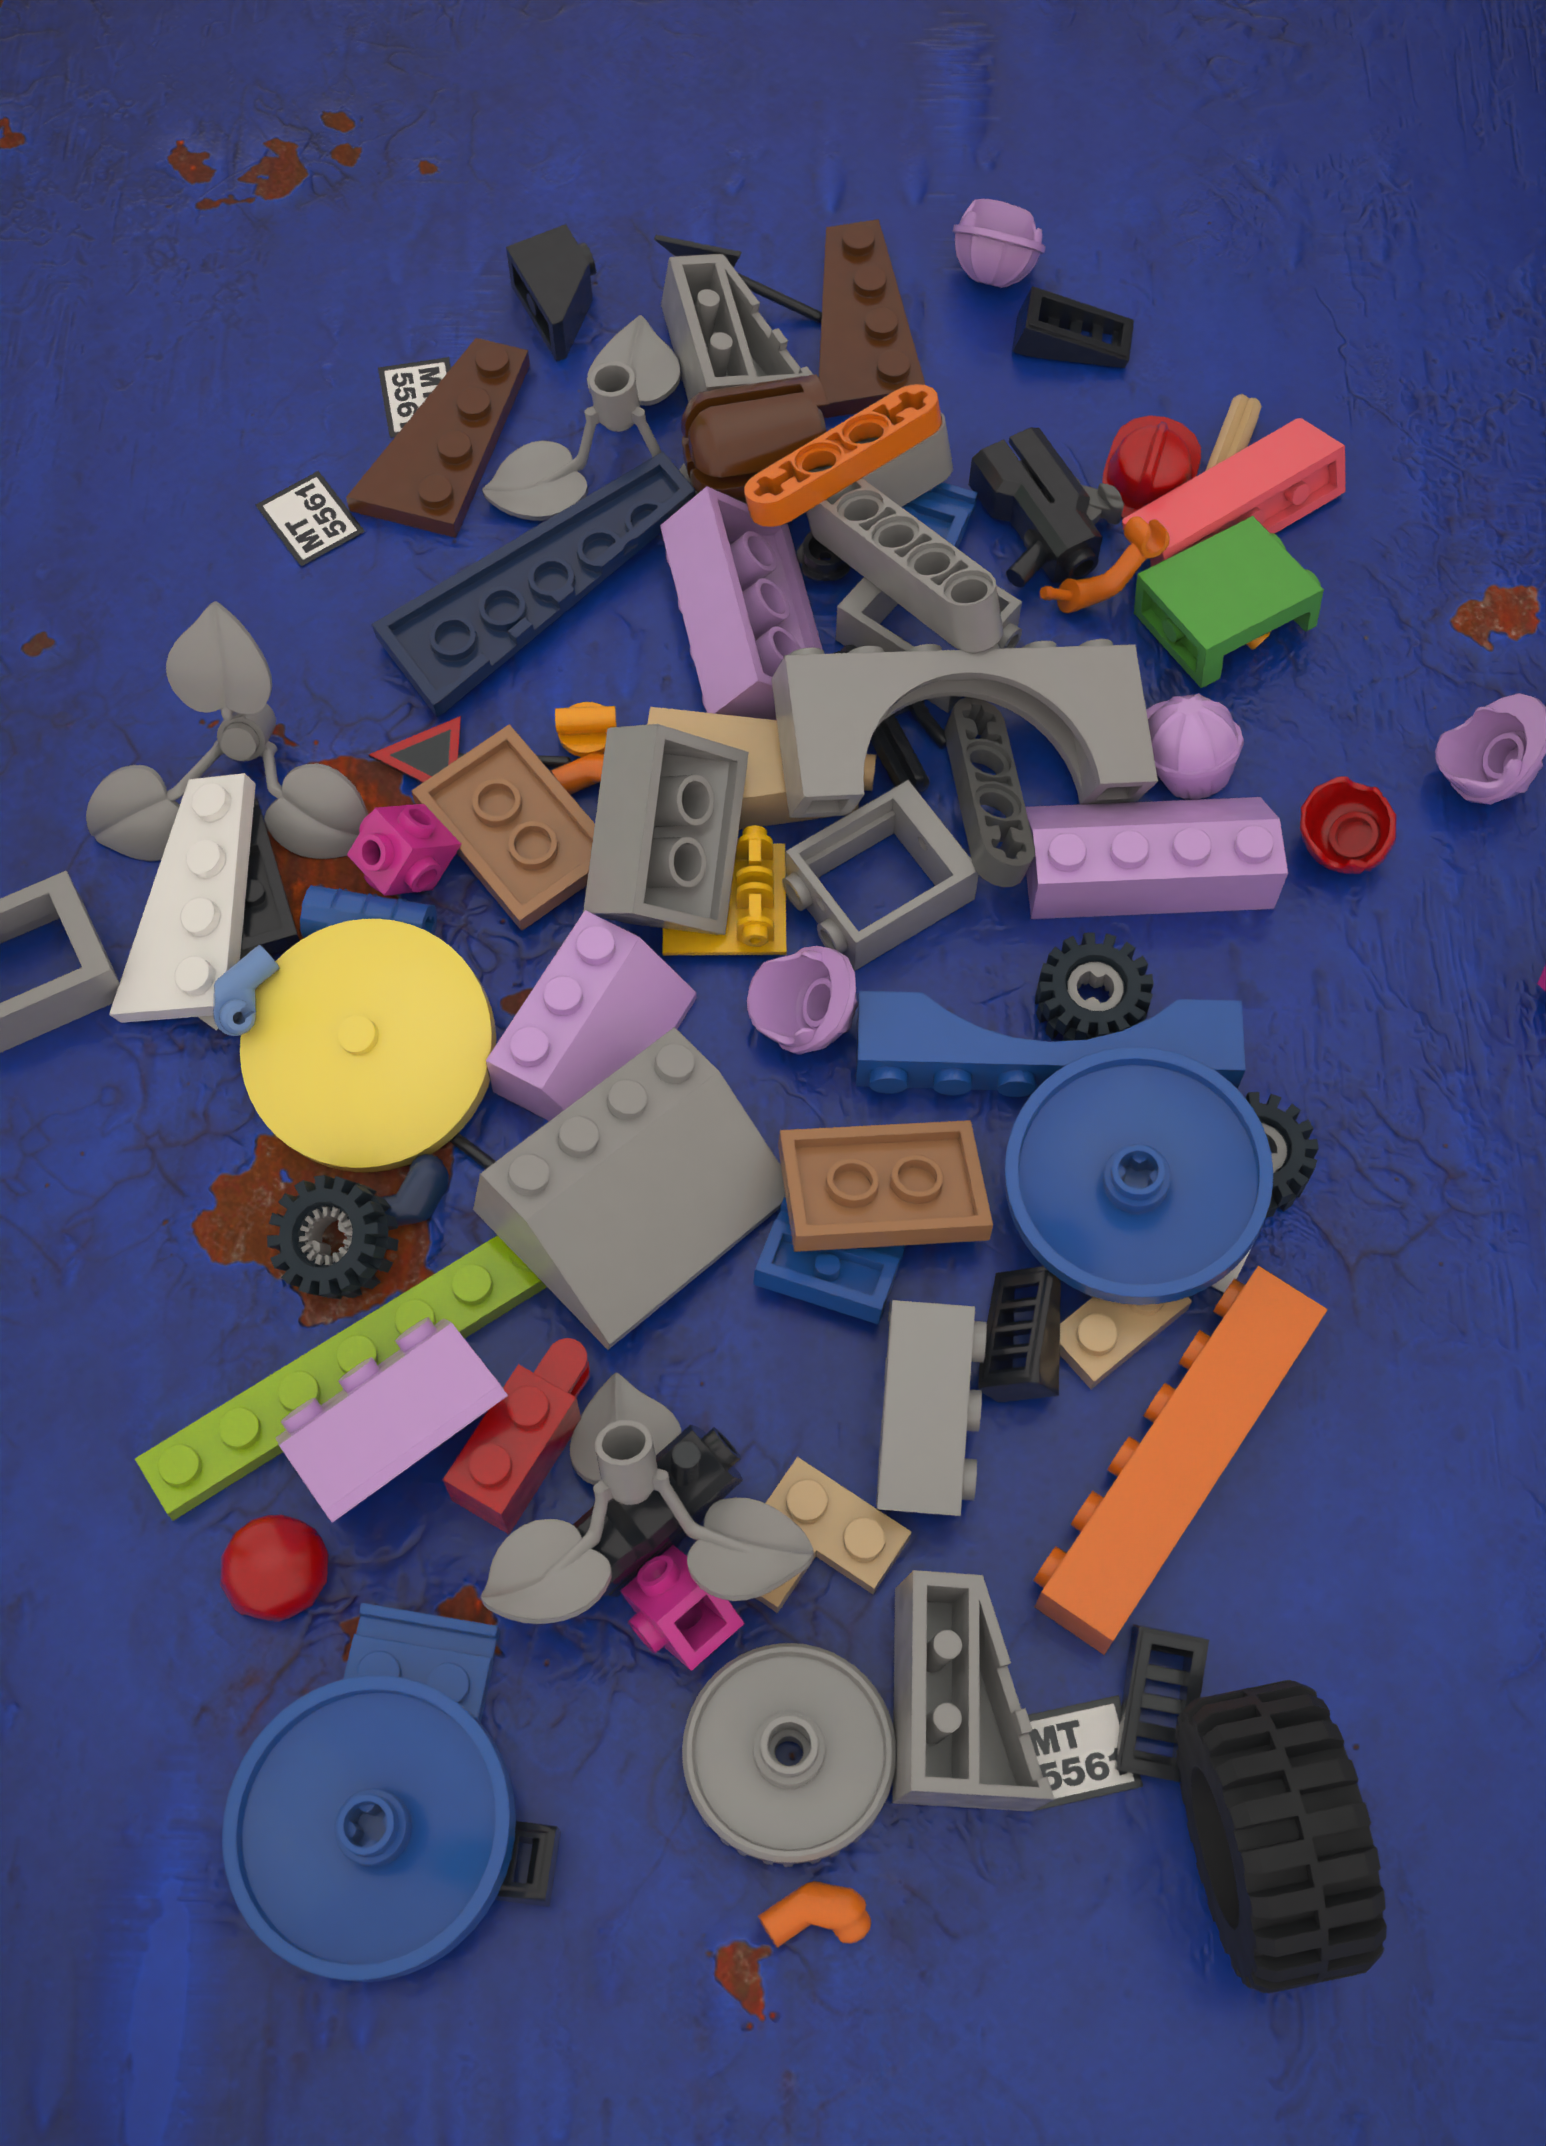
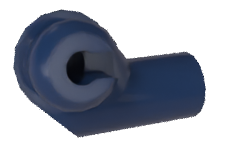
[381,1154,449,1226]

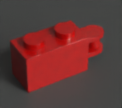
[443,1338,590,1534]

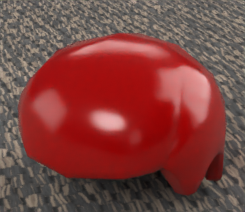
[1300,776,1397,874]
[220,1515,328,1622]

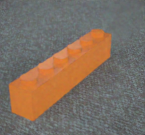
[1033,1265,1328,1655]

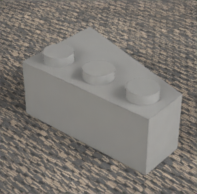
[661,254,813,402]
[876,1300,987,1516]
[892,1570,1055,1812]

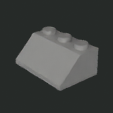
[583,724,749,935]

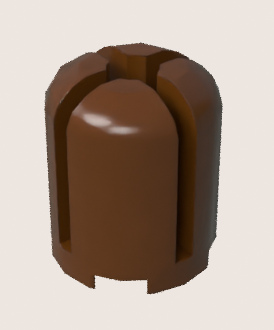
[681,374,828,503]

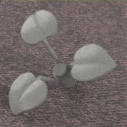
[482,315,747,521]
[86,601,368,861]
[481,1373,814,1624]

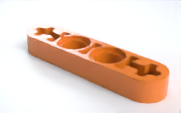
[744,384,942,527]

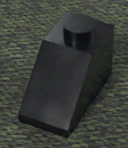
[506,224,596,362]

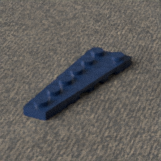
[372,451,696,717]

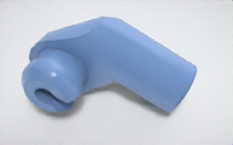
[213,945,280,1036]

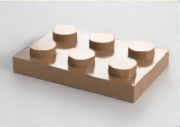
[411,724,595,931]
[778,1120,993,1252]

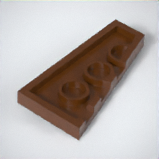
[817,219,926,418]
[346,338,530,538]

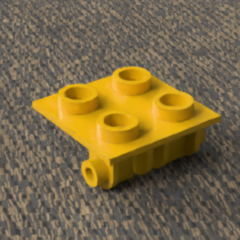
[662,825,787,956]

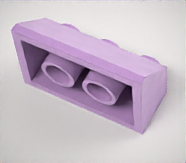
[486,910,697,1121]
[276,1317,508,1523]

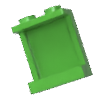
[1134,516,1324,688]

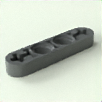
[944,697,1035,887]

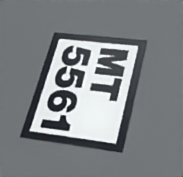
[378,357,451,438]
[255,471,365,567]
[1028,1695,1143,1811]

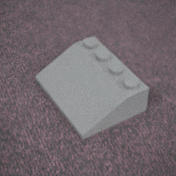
[473,1027,786,1350]

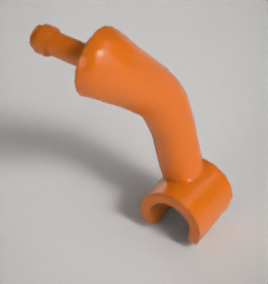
[1040,516,1170,613]

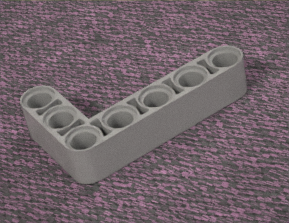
[807,411,1003,653]

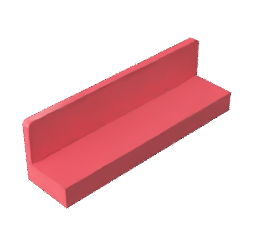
[1122,418,1346,567]

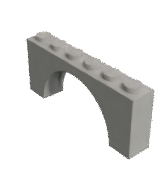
[771,639,1158,818]

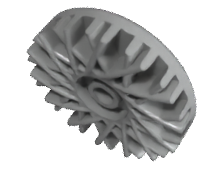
[682,1643,896,1867]

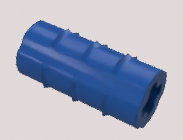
[300,885,437,938]

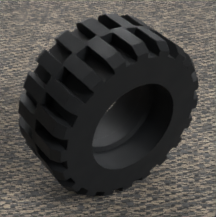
[1176,1680,1387,1994]

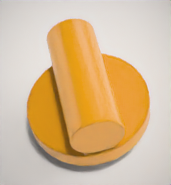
[555,702,617,757]

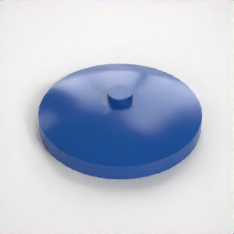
[1005,1047,1273,1305]
[222,1675,516,1982]

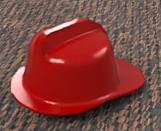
[1102,415,1201,519]

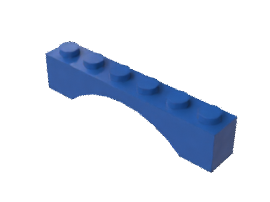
[856,991,1246,1097]

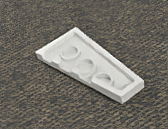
[109,773,256,1023]

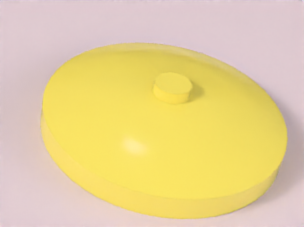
[240,919,496,1172]

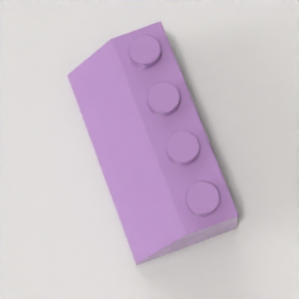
[660,486,823,720]
[1025,797,1288,919]

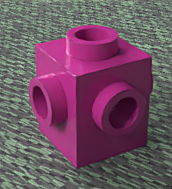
[347,804,462,896]
[620,1545,745,1671]

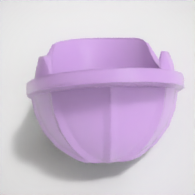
[952,199,1046,288]
[1146,693,1244,799]
[1435,693,1546,805]
[747,946,858,1054]

